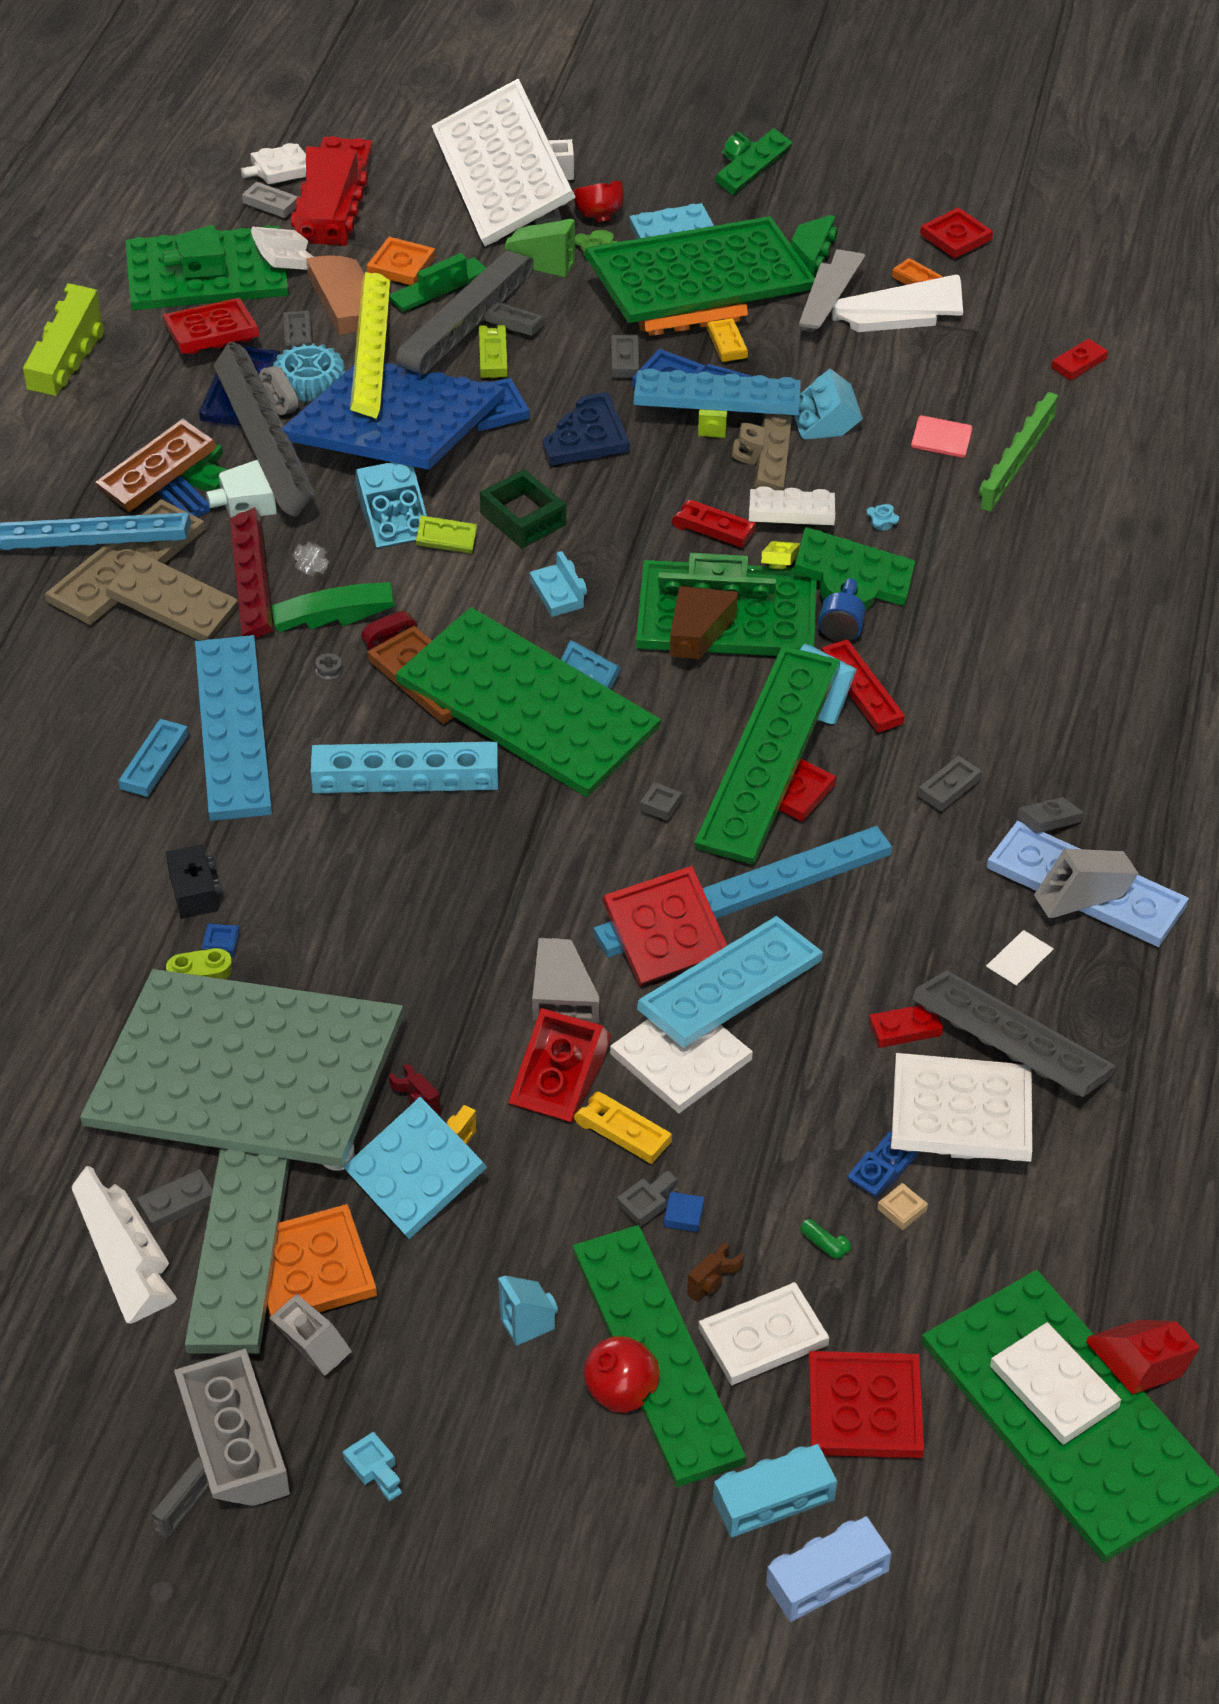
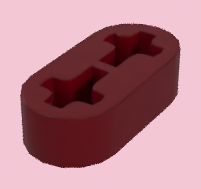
[361,611,417,650]

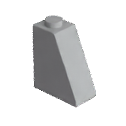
[1034,849,1139,918]
[532,938,599,1023]

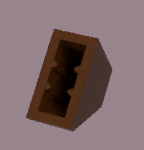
[670,586,738,659]

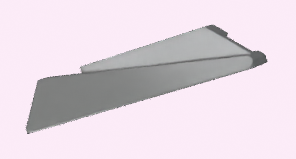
[799,249,865,332]

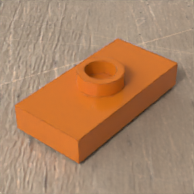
[892,258,943,285]

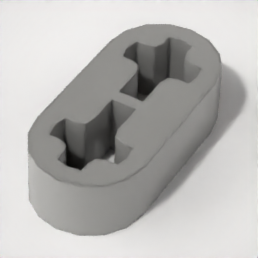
[259,366,298,415]

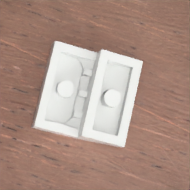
[251,227,313,270]

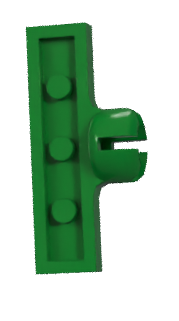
[714,128,793,196]

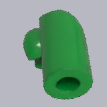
[800,1219,851,1259]

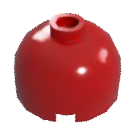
[572,181,624,223]
[583,1336,660,1413]

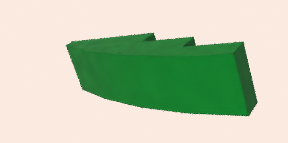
[272,582,396,633]

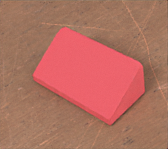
[911,415,973,458]

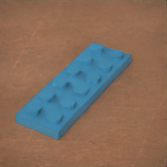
[633,369,801,415]

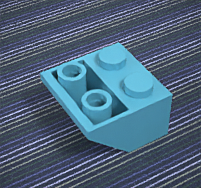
[794,369,863,440]

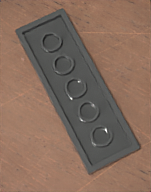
[912,970,1116,1097]

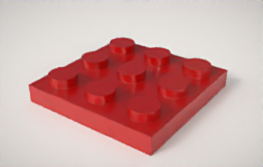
[162,298,260,354]
[602,866,727,987]
[809,1351,924,1458]

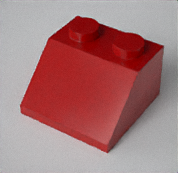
[1086,1320,1200,1395]

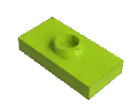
[416,515,477,554]

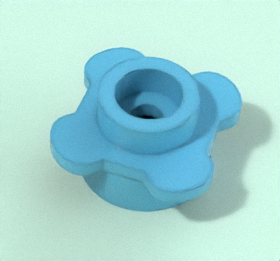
[867,504,899,531]

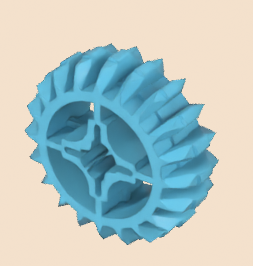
[273,343,345,404]

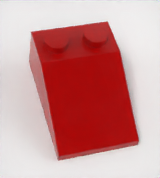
[508,1008,612,1123]

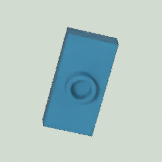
[561,640,622,689]

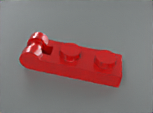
[672,500,756,548]

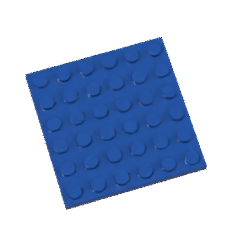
[281,363,505,470]

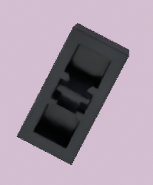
[165,844,222,919]

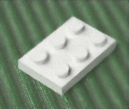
[749,487,835,525]
[699,1282,829,1386]
[990,1322,1121,1445]

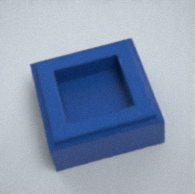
[202,923,240,958]
[664,1192,705,1232]

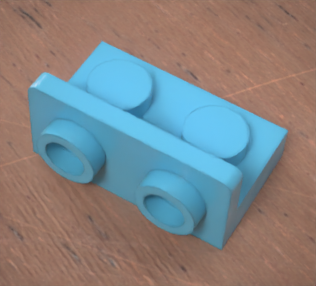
[529,551,587,617]

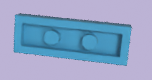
[118,719,189,797]

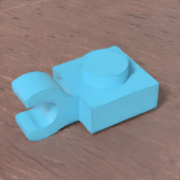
[342,1432,402,1501]

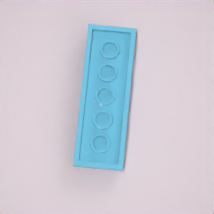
[637,916,823,1048]

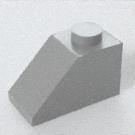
[270,1294,352,1376]

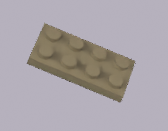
[106,551,238,641]

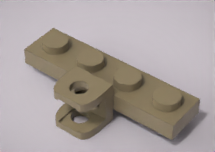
[731,413,792,491]

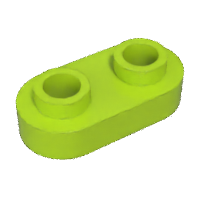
[166,948,233,979]

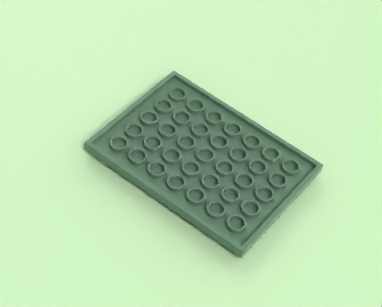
[80,969,405,1167]

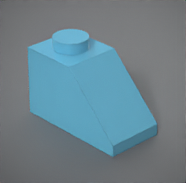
[498,1276,558,1346]

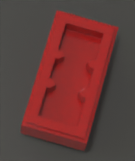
[1051,339,1108,380]

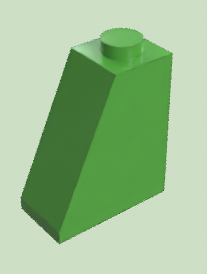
[505,219,575,277]

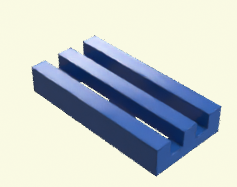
[156,475,210,517]

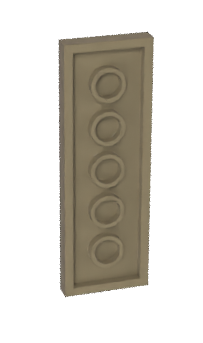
[45,499,205,625]

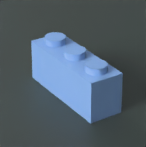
[766,1516,892,1622]

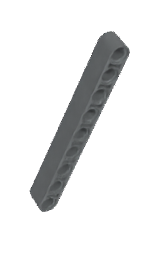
[396,250,533,375]
[214,342,314,516]

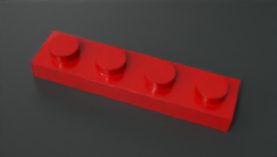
[821,639,905,733]

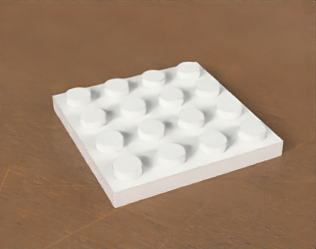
[891,1053,1032,1162]

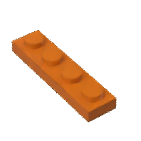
[639,303,748,336]

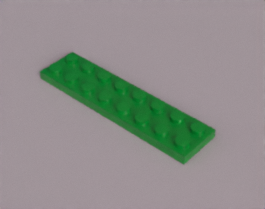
[694,645,840,865]
[573,1225,746,1488]

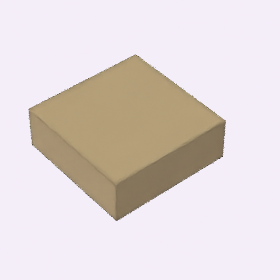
[878,1183,928,1230]

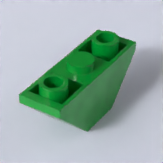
[791,215,838,278]

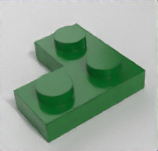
[173,444,228,492]

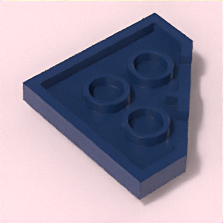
[542,392,630,466]

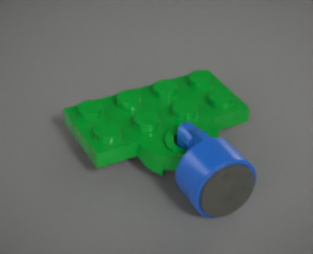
[793,527,915,642]

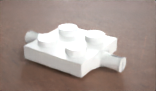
[241,143,306,184]

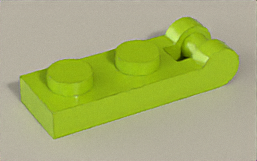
[479,325,507,378]

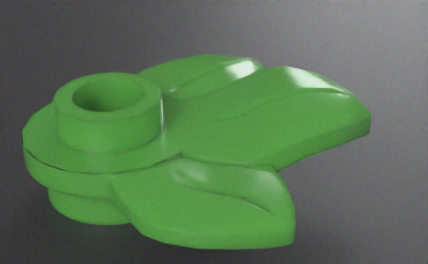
[575,230,617,256]

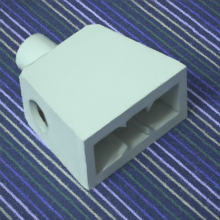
[206,460,276,518]

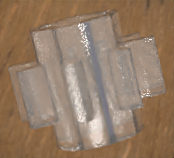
[292,541,330,577]

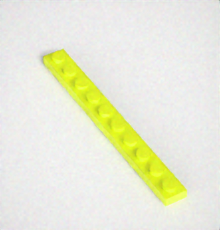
[350,271,390,419]

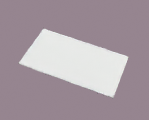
[986,930,1053,985]

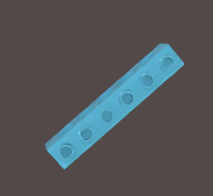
[311,742,498,793]

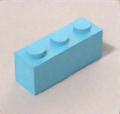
[713,1444,837,1538]

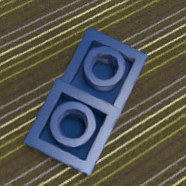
[847,1131,918,1197]

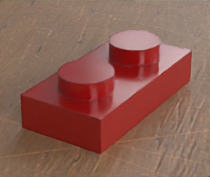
[869,1005,943,1048]

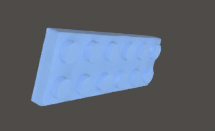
[987,821,1189,947]

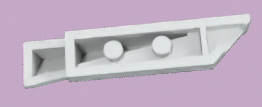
[831,275,963,332]
[72,1166,177,1323]

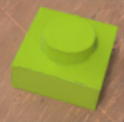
[698,409,727,438]

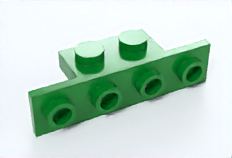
[389,253,486,312]
[658,553,776,597]

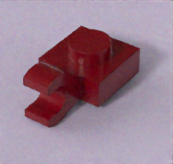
[389,1064,441,1116]

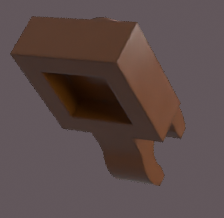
[687,1242,744,1302]

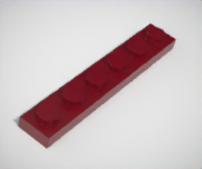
[230,507,273,639]

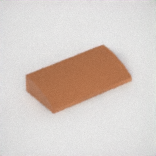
[306,256,389,335]

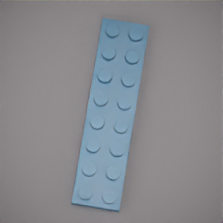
[195,635,272,821]

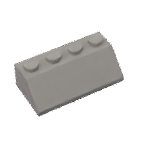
[174,1348,290,1506]

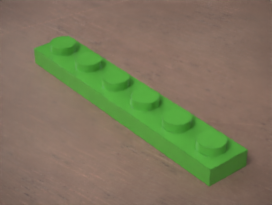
[979,392,1059,512]

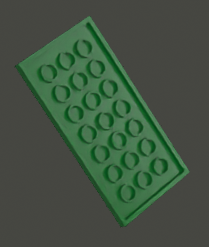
[585,216,815,323]
[396,607,661,798]
[921,1270,1219,1563]

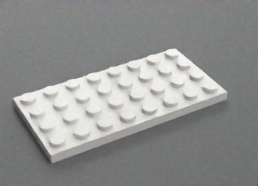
[432,79,576,246]

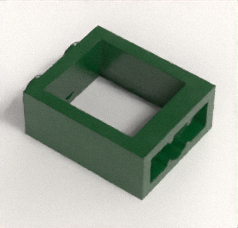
[480,469,566,549]

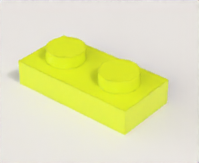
[761,541,800,569]

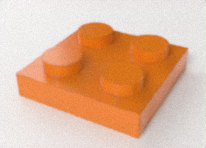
[367,237,436,285]

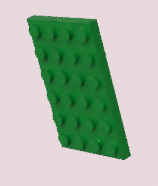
[125,225,289,311]
[636,560,817,656]

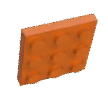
[267,1204,377,1325]

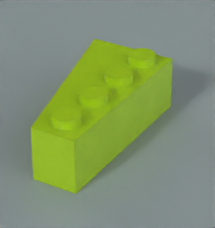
[23,283,105,396]

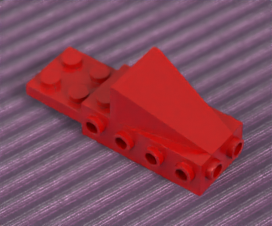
[291,136,373,246]

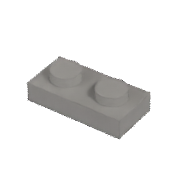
[242,182,298,218]

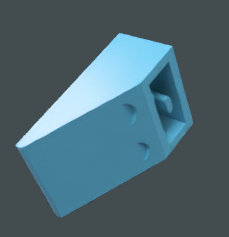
[354,462,427,549]

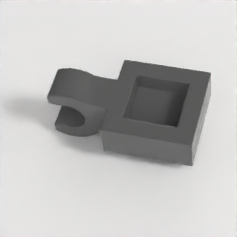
[617,1171,678,1227]

